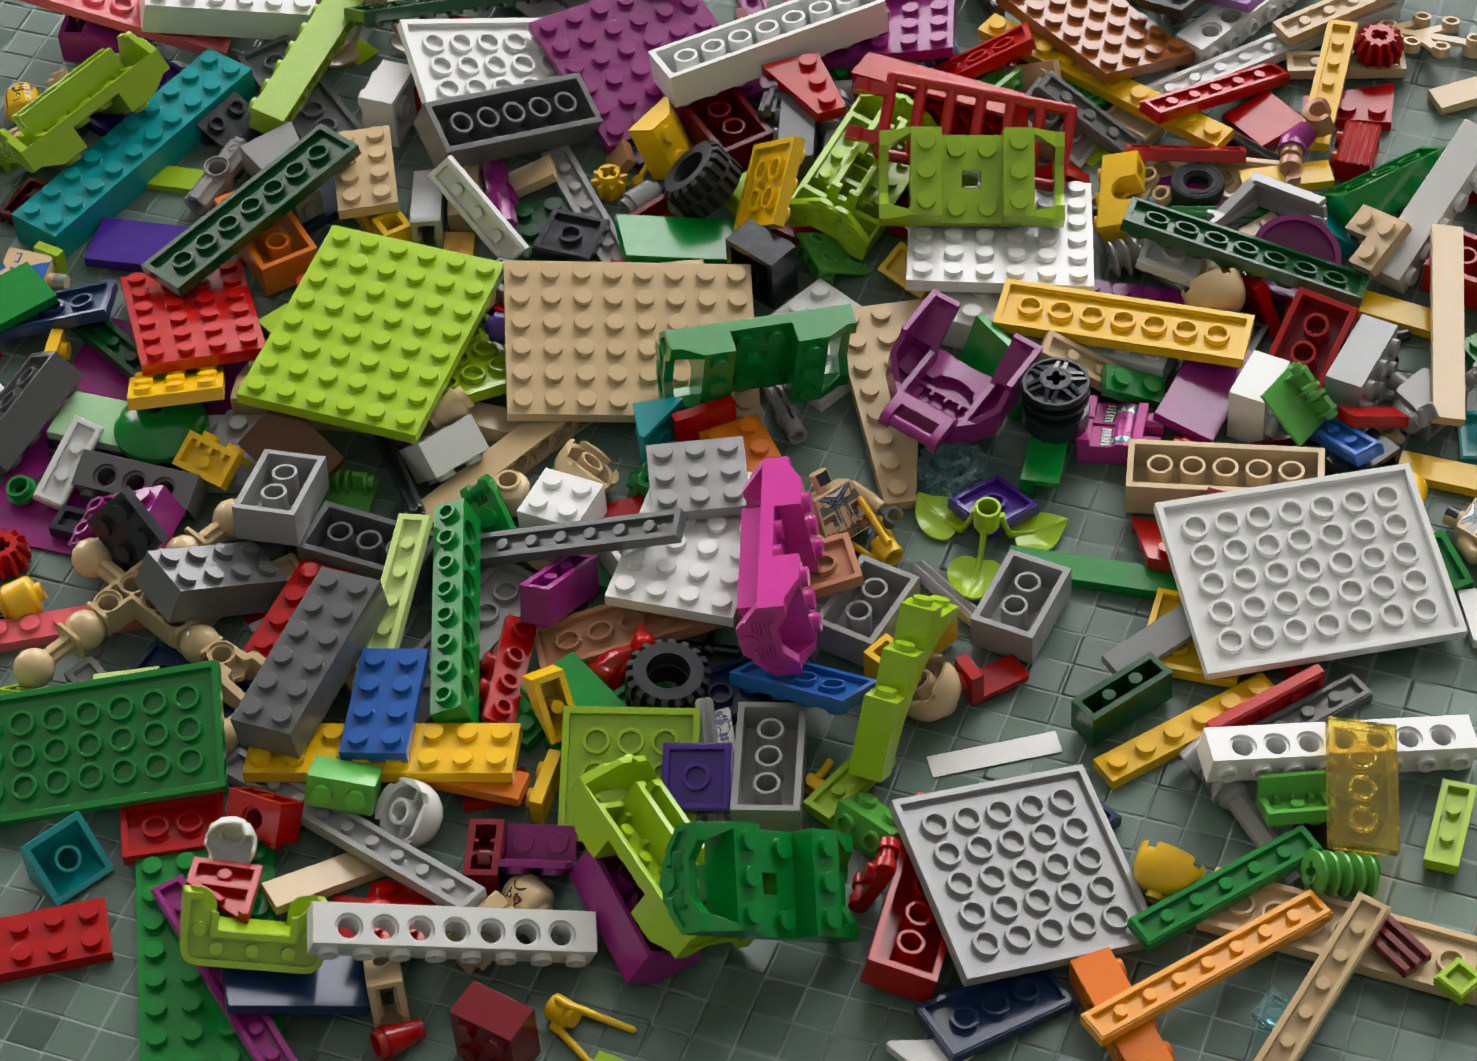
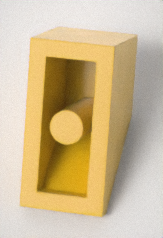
[522,665,575,744]

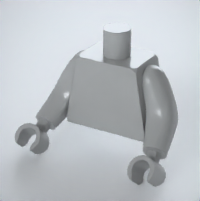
[1387,360,1477,441]

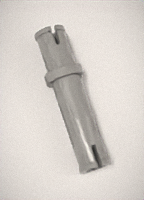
[762,385,808,444]

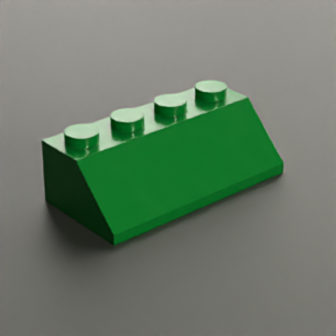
[1319,146,1447,229]

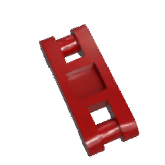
[848,836,901,913]

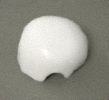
[204,816,258,864]

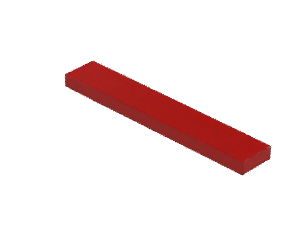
[1138,61,1291,124]

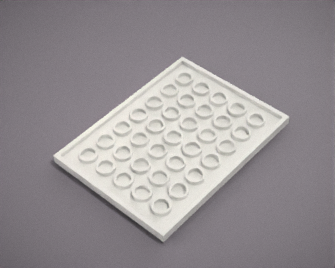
[1153,463,1468,680]

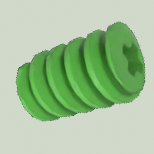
[1300,849,1381,898]

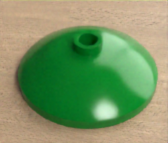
[114,402,209,464]

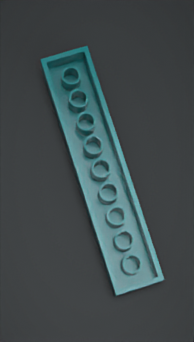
[11,48,257,259]

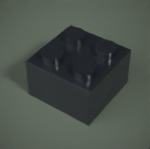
[725,219,798,310]

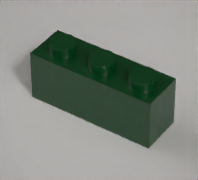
[1071,651,1173,747]

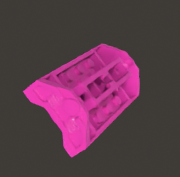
[736,456,825,676]

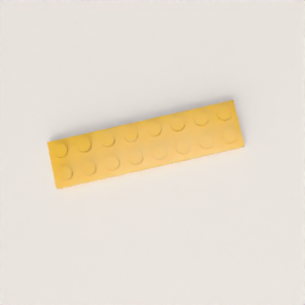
[992,278,1255,369]
[242,723,523,782]

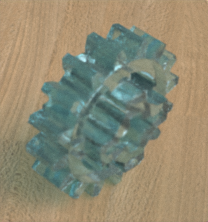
[917,441,987,497]

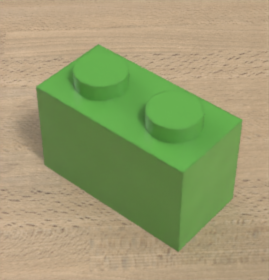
[304,755,383,816]

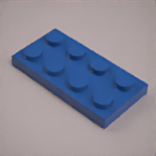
[339,648,430,762]
[729,660,876,715]

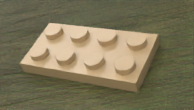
[335,125,400,220]

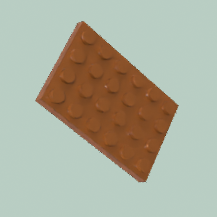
[995,0,1195,84]

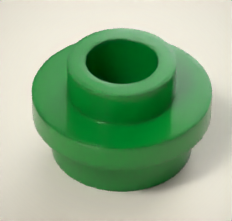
[6,475,37,506]

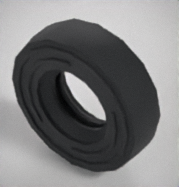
[1170,162,1225,206]

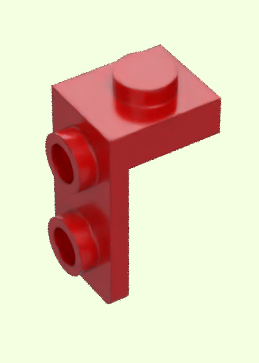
[955,653,1029,706]

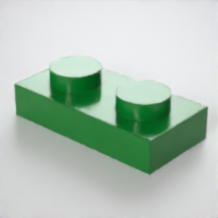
[1101,363,1165,410]

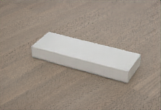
[33,415,104,510]

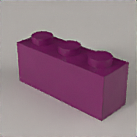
[519,554,599,629]

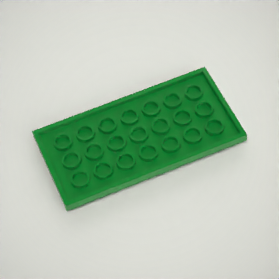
[0,659,229,827]
[135,841,285,1061]

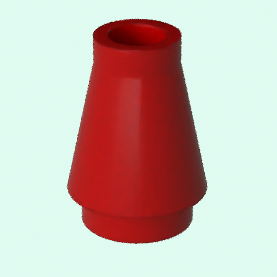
[370,1018,426,1060]

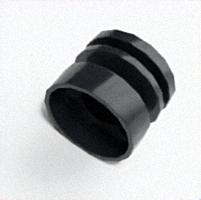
[1022,357,1090,444]

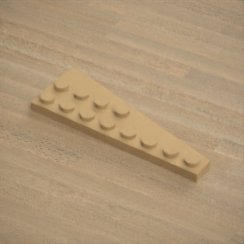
[847,299,922,510]

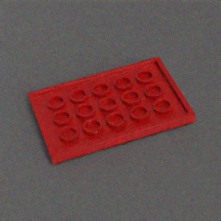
[120,260,265,376]

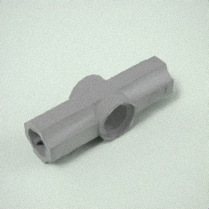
[184,136,247,215]

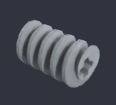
[1105,237,1146,278]

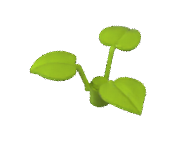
[915,492,1068,601]

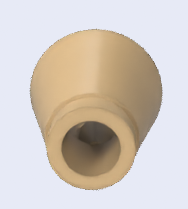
[429,386,475,430]

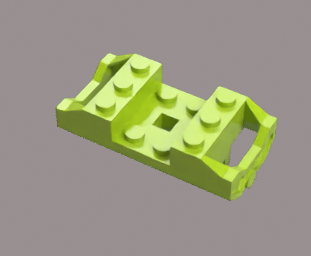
[0,31,170,173]
[787,92,938,261]
[878,126,1065,228]
[565,754,754,959]

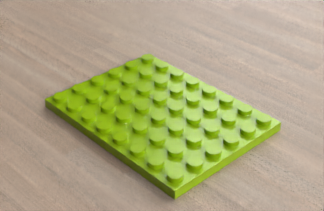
[236,225,503,444]

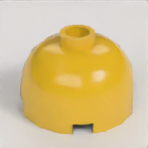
[1133,840,1206,904]

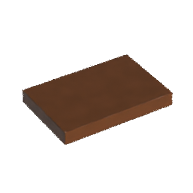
[237,410,347,480]

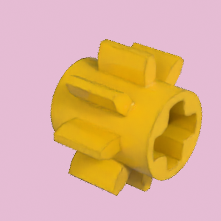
[591,164,628,201]

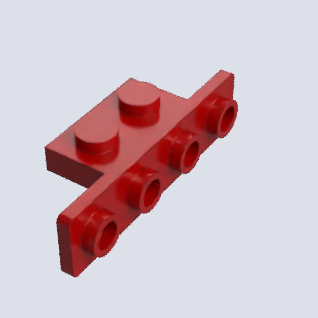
[479,614,537,723]

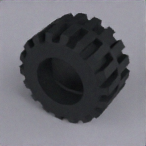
[662,140,742,219]
[624,639,711,708]

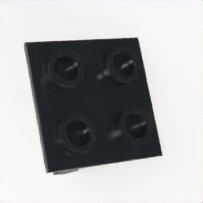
[196,92,264,150]

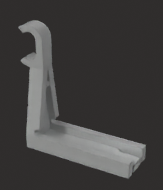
[1207,172,1328,226]

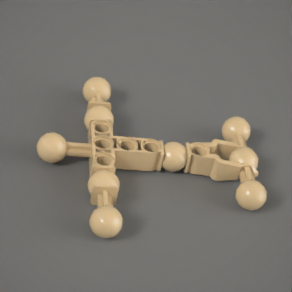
[13,498,266,756]

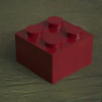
[449,980,541,1061]

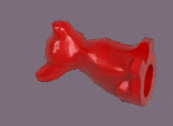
[588,622,656,690]

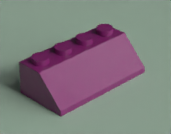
[569,851,702,984]

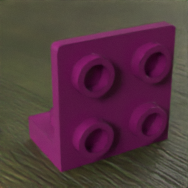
[497,823,578,876]

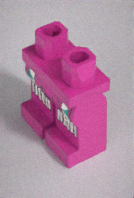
[1076,396,1166,464]

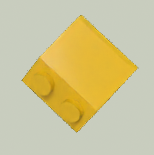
[628,97,693,180]

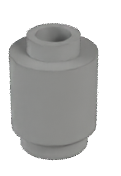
[618,180,663,215]

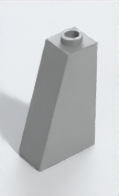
[240,121,325,224]
[410,169,447,249]

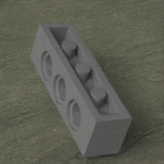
[71,449,209,522]

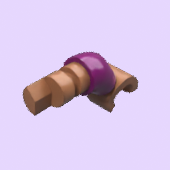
[1277,97,1336,186]

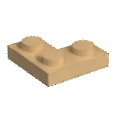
[1345,204,1413,277]

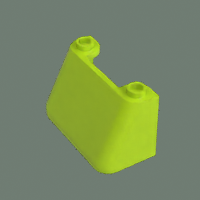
[179,885,328,974]

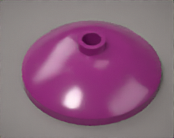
[1255,214,1342,304]

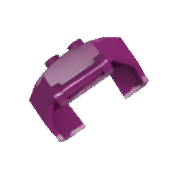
[878,289,1044,454]

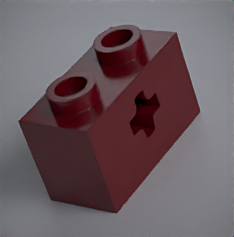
[462,819,507,897]

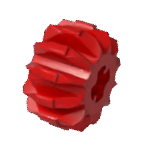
[1353,22,1404,70]
[0,528,32,583]

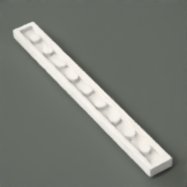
[1145,1,1400,94]

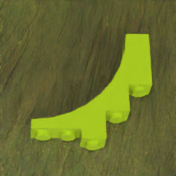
[848,594,959,783]

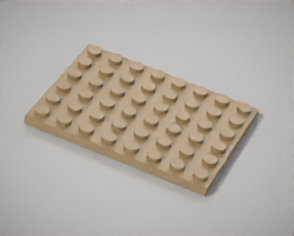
[503,260,761,423]

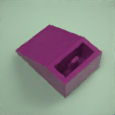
[58,14,155,63]
[67,485,186,550]

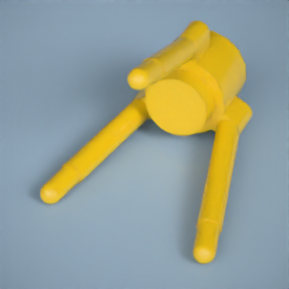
[851,496,904,566]
[544,993,637,1061]

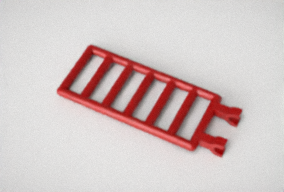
[844,70,1078,192]

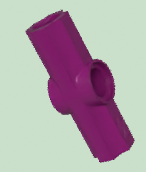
[480,160,519,229]

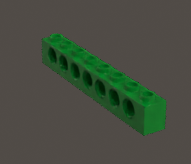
[430,498,481,723]

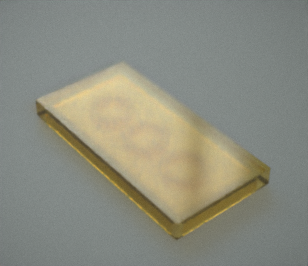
[1325,716,1400,856]

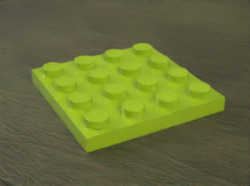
[558,706,701,844]

